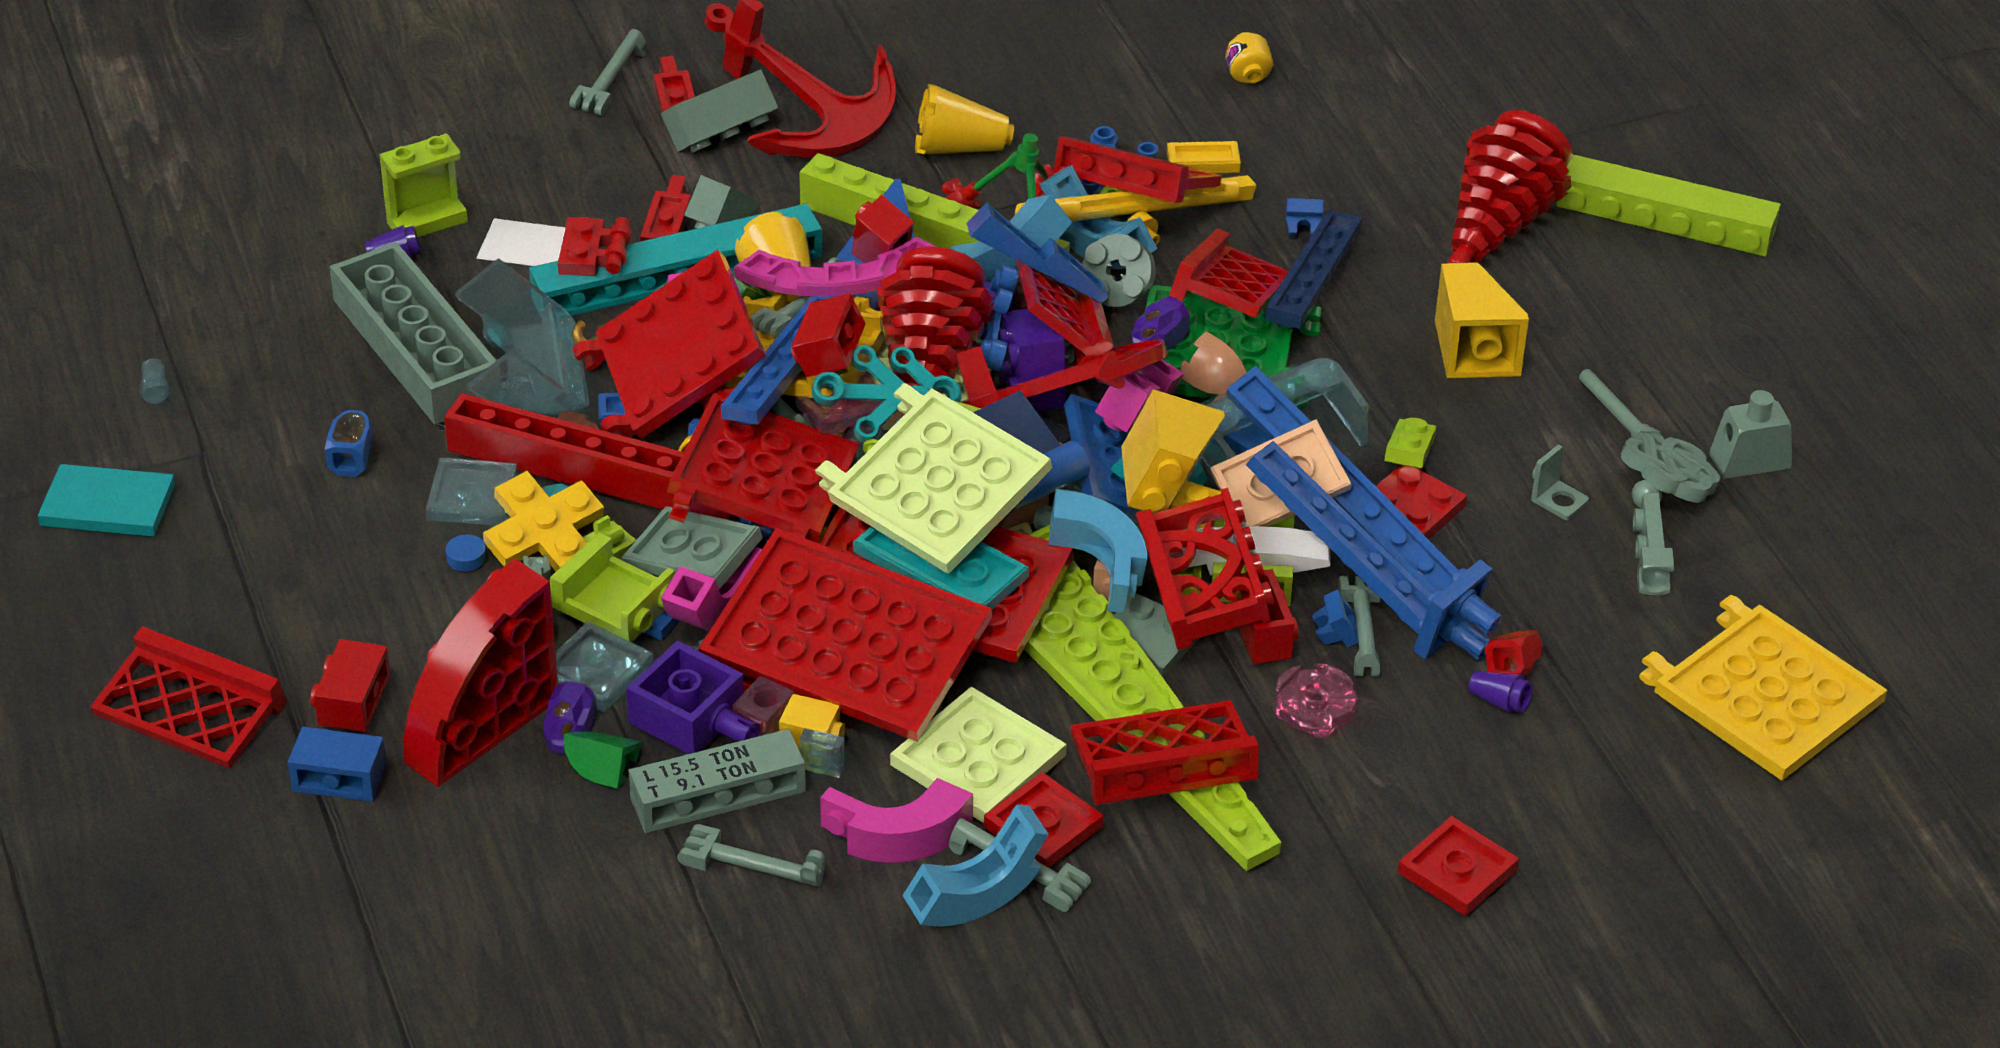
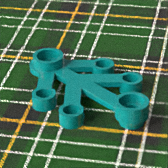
[811,345,962,443]

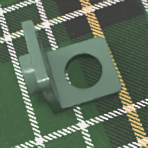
[1531,444,1589,520]

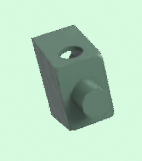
[1709,390,1792,479]

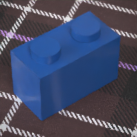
[288,727,387,802]

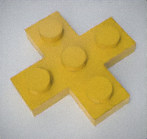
[483,471,604,572]

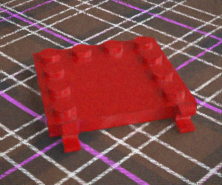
[572,249,767,439]
[667,393,859,543]

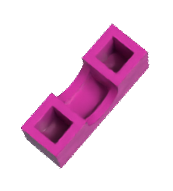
[1095,359,1185,433]

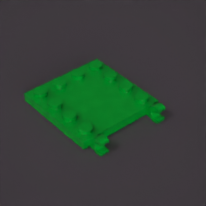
[1143,285,1322,408]

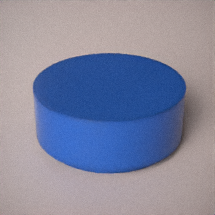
[445,535,486,572]

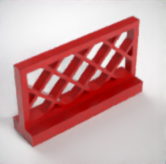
[1053,136,1222,203]
[1169,228,1289,318]
[1016,260,1114,365]
[90,626,287,769]
[1071,700,1259,805]

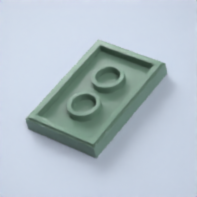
[622,506,763,589]

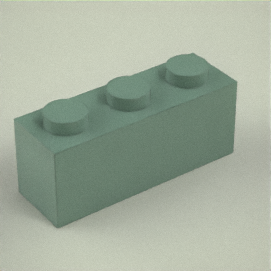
[660,70,778,153]

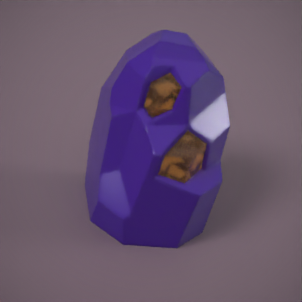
[1131,296,1190,351]
[543,681,597,755]

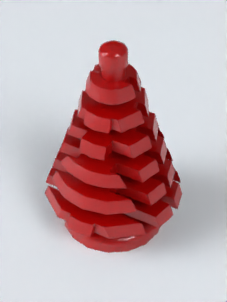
[1447,110,1573,263]
[877,246,995,418]

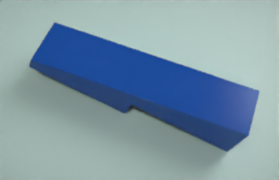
[967,202,1109,303]

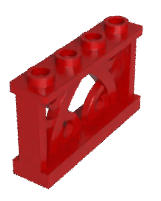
[1136,488,1274,650]

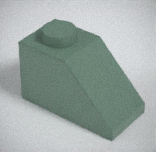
[685,175,761,229]

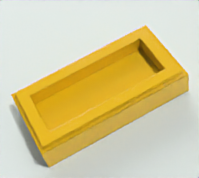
[1167,141,1241,173]

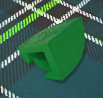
[564,732,641,788]

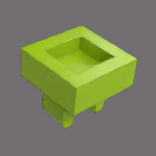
[583,515,636,561]

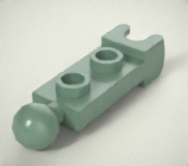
[1632,480,1674,595]

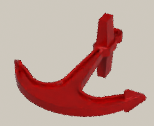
[704,0,896,158]
[956,339,1168,408]

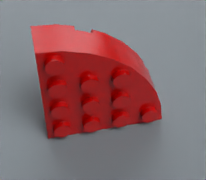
[403,558,558,787]

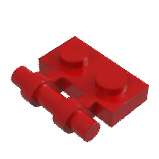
[558,217,632,276]

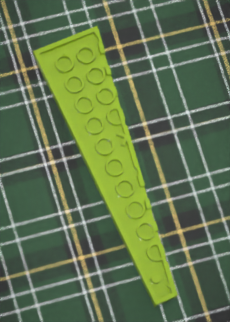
[1024,525,1281,871]

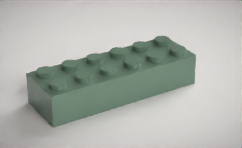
[329,242,502,425]

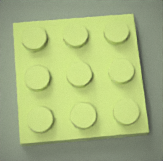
[890,687,1067,823]

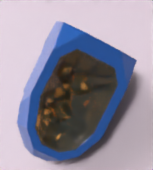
[324,410,373,477]

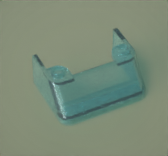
[455,258,590,418]
[1199,358,1369,468]

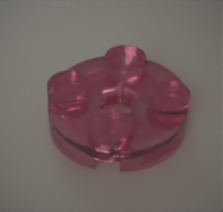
[1275,664,1357,738]

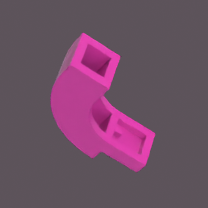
[661,547,762,631]
[820,778,973,863]

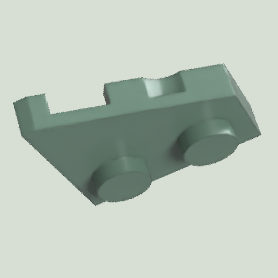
[1114,593,1199,679]

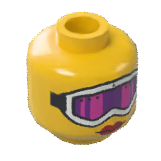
[1225,32,1273,83]

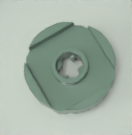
[1082,234,1156,309]

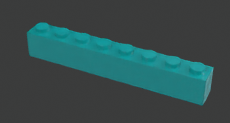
[529,204,822,322]

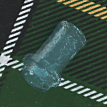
[139,359,170,404]

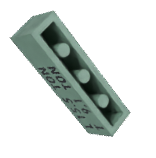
[629,729,806,833]

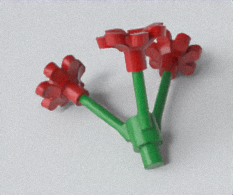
[942,133,1056,210]

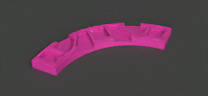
[734,237,936,296]

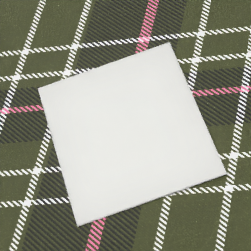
[476,218,565,266]

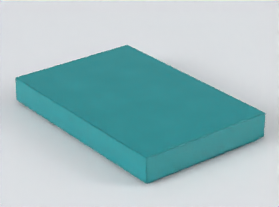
[38,464,176,537]

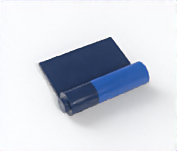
[973,390,1090,515]

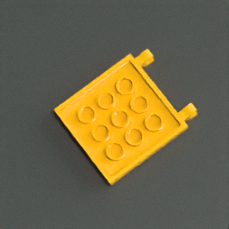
[1639,595,1887,781]

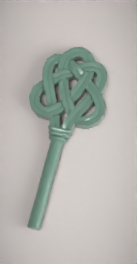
[1579,369,1721,503]

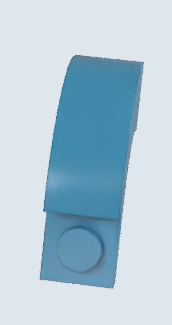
[1040,165,1157,269]
[951,195,1072,282]
[1048,489,1147,613]
[902,804,1049,926]

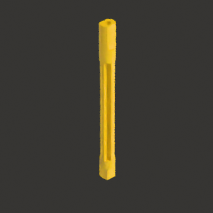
[1015,175,1256,222]

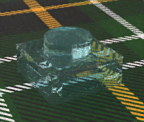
[799,728,845,778]

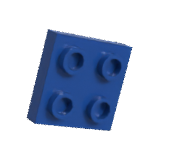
[1413,559,1503,662]

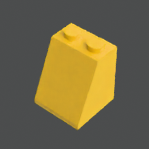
[1435,263,1529,378]
[1121,389,1225,514]

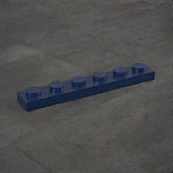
[1265,210,1362,328]

